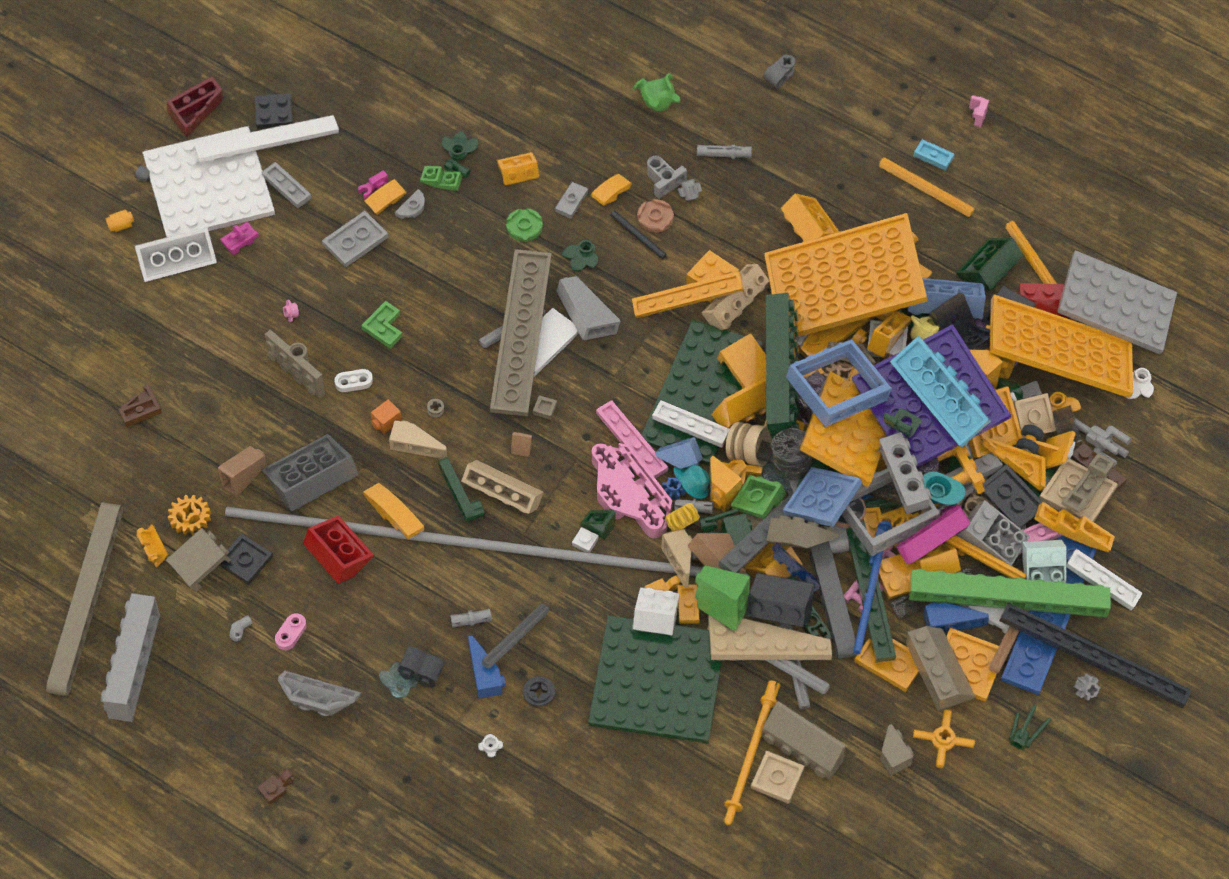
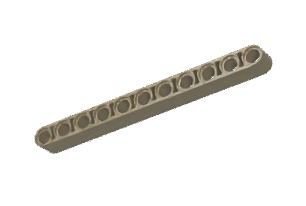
[46,502,123,696]

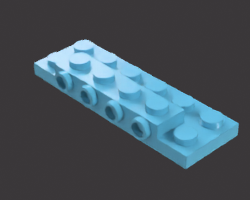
[890,336,991,447]

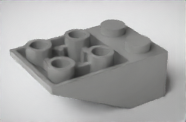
[956,500,1030,566]

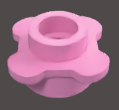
[283,300,299,322]

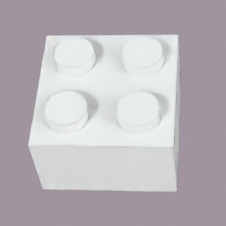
[633,588,679,635]

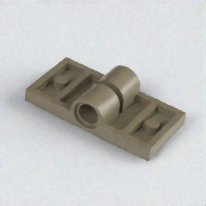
[265,330,325,399]

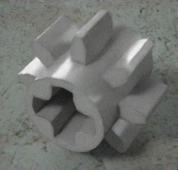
[678,179,702,200]
[1074,674,1101,700]

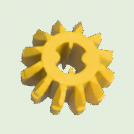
[665,503,700,532]

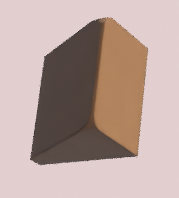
[511,432,532,457]

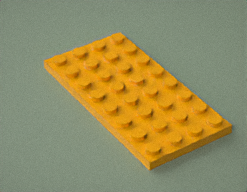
[990,295,1133,398]

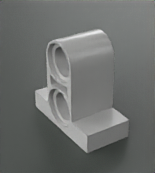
[647,156,687,199]

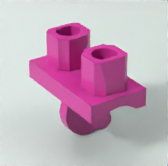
[221,222,259,255]

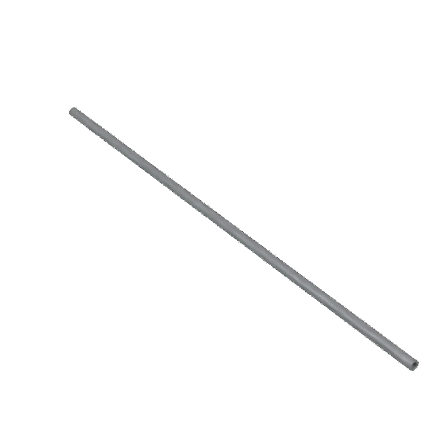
[225,507,748,576]

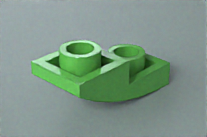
[420,166,462,191]

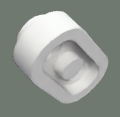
[335,369,373,392]

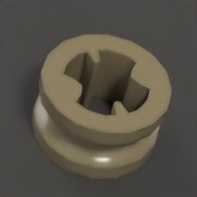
[427,399,444,417]

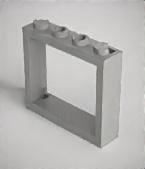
[842,468,940,556]

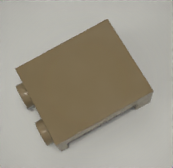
[166,528,231,592]

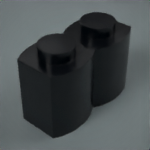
[397,646,445,688]

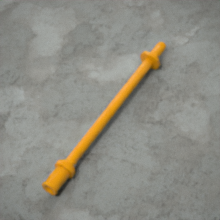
[724,681,780,825]

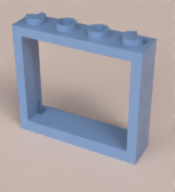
[786,339,892,427]

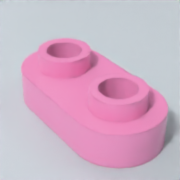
[275,614,306,650]

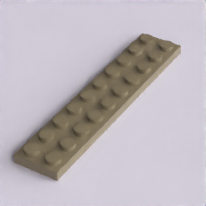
[490,249,552,416]

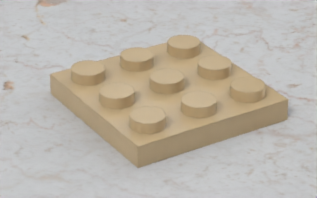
[1039,458,1118,522]

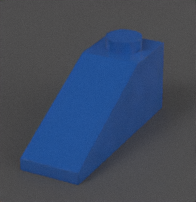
[923,602,989,633]
[468,636,505,698]

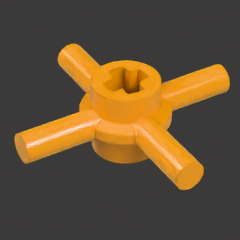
[913,710,975,768]

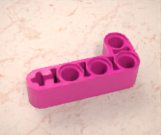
[896,504,970,564]

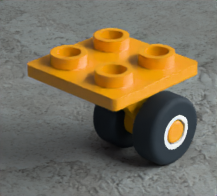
[1015,424,1076,469]

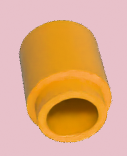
[105,209,134,232]

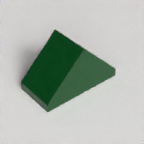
[579,510,616,540]

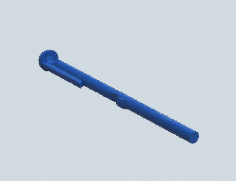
[853,521,892,655]

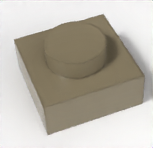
[533,395,557,420]

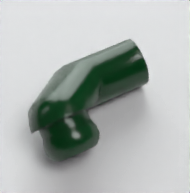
[444,159,471,178]

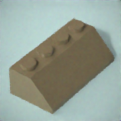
[906,626,975,711]
[762,701,846,780]

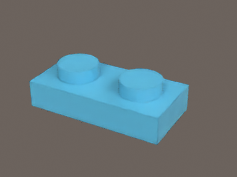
[914,139,954,171]

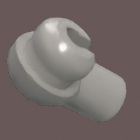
[230,615,253,641]

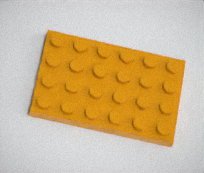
[799,371,887,487]

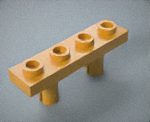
[935,445,985,494]

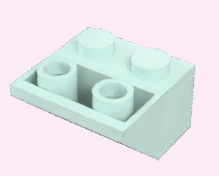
[1022,540,1066,583]

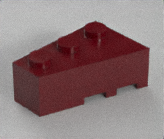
[166,76,223,139]

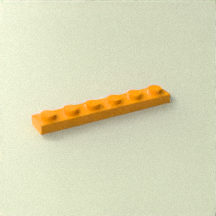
[632,271,744,318]

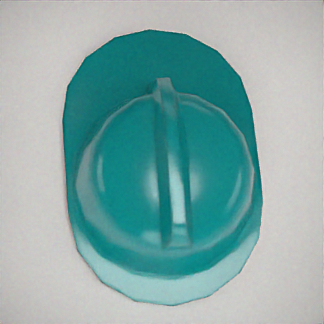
[674,465,710,499]
[923,472,965,505]

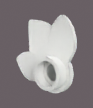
[1126,368,1154,399]

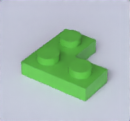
[361,301,403,349]

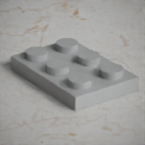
[322,211,388,267]

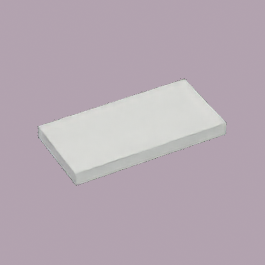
[534,308,579,377]

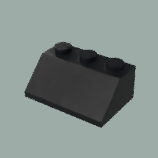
[746,573,815,627]

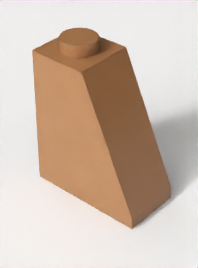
[218,446,267,497]
[688,533,746,574]

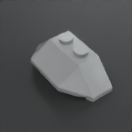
[278,671,361,716]

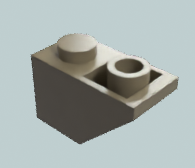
[880,724,914,776]

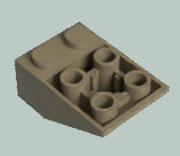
[766,516,840,548]

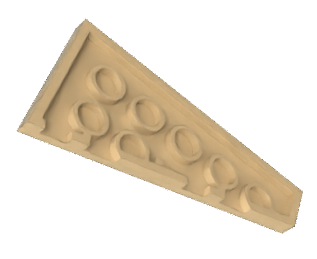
[708,615,832,660]

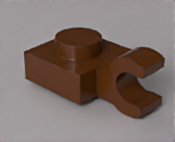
[257,769,295,805]

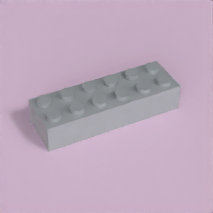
[101,593,160,722]

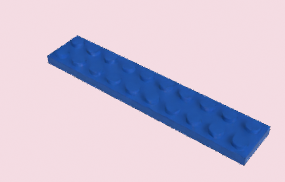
[1001,536,1096,695]

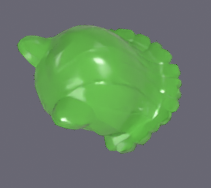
[633,73,680,112]

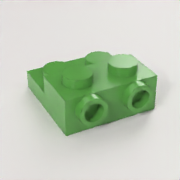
[731,475,786,519]

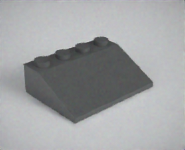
[261,434,359,511]

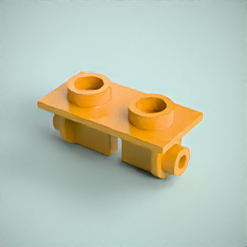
[136,525,168,567]

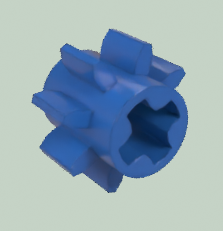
[662,477,685,500]

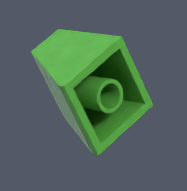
[695,565,750,631]

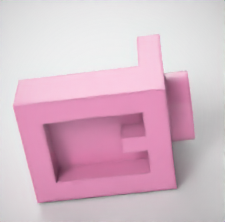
[969,96,989,127]

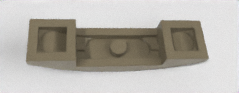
[1061,453,1115,513]

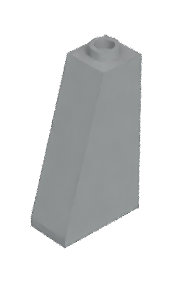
[556,276,620,341]

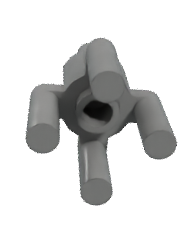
[1071,418,1132,468]

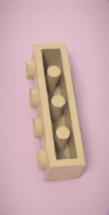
[702,264,769,330]
[462,460,544,514]

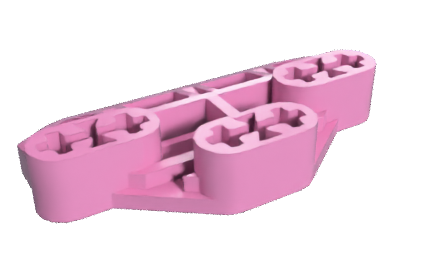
[592,443,672,538]

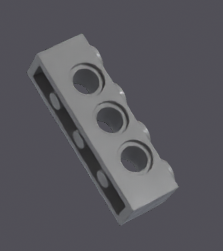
[879,432,931,514]

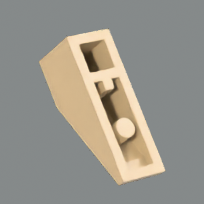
[389,420,447,459]
[661,529,692,588]

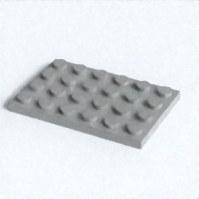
[1057,250,1177,354]

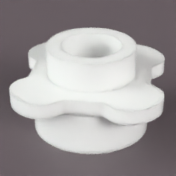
[479,734,503,757]

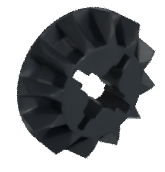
[523,676,555,707]

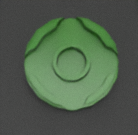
[506,208,543,242]

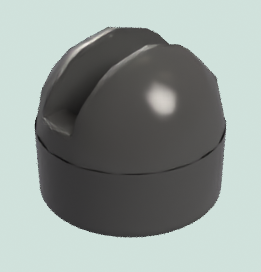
[135,165,150,182]

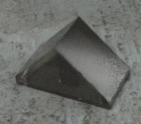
[1053,405,1082,443]

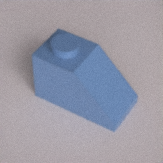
[655,437,703,469]

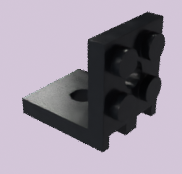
[931,293,990,350]

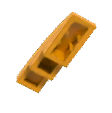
[363,483,424,540]
[1034,502,1115,552]

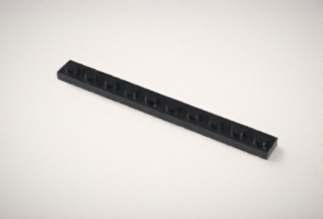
[999,603,1191,709]

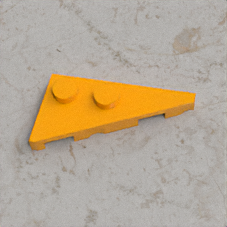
[982,437,1046,491]

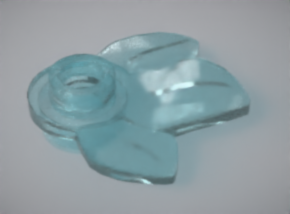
[380,661,418,698]

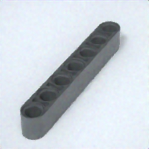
[808,541,857,659]

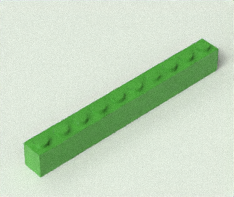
[909,569,1111,617]

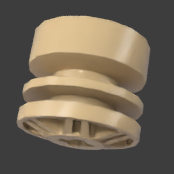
[726,422,773,467]

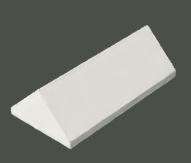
[135,227,217,282]

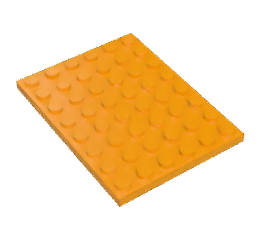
[764,213,928,337]

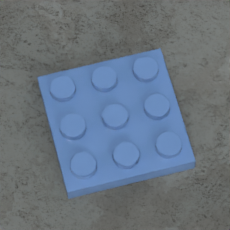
[783,467,862,527]

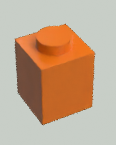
[371,399,402,434]

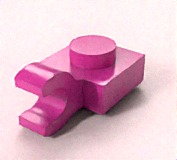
[358,170,388,200]

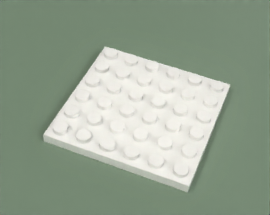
[143,126,275,237]

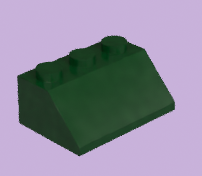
[956,237,1023,290]

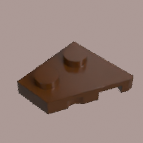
[119,384,162,427]

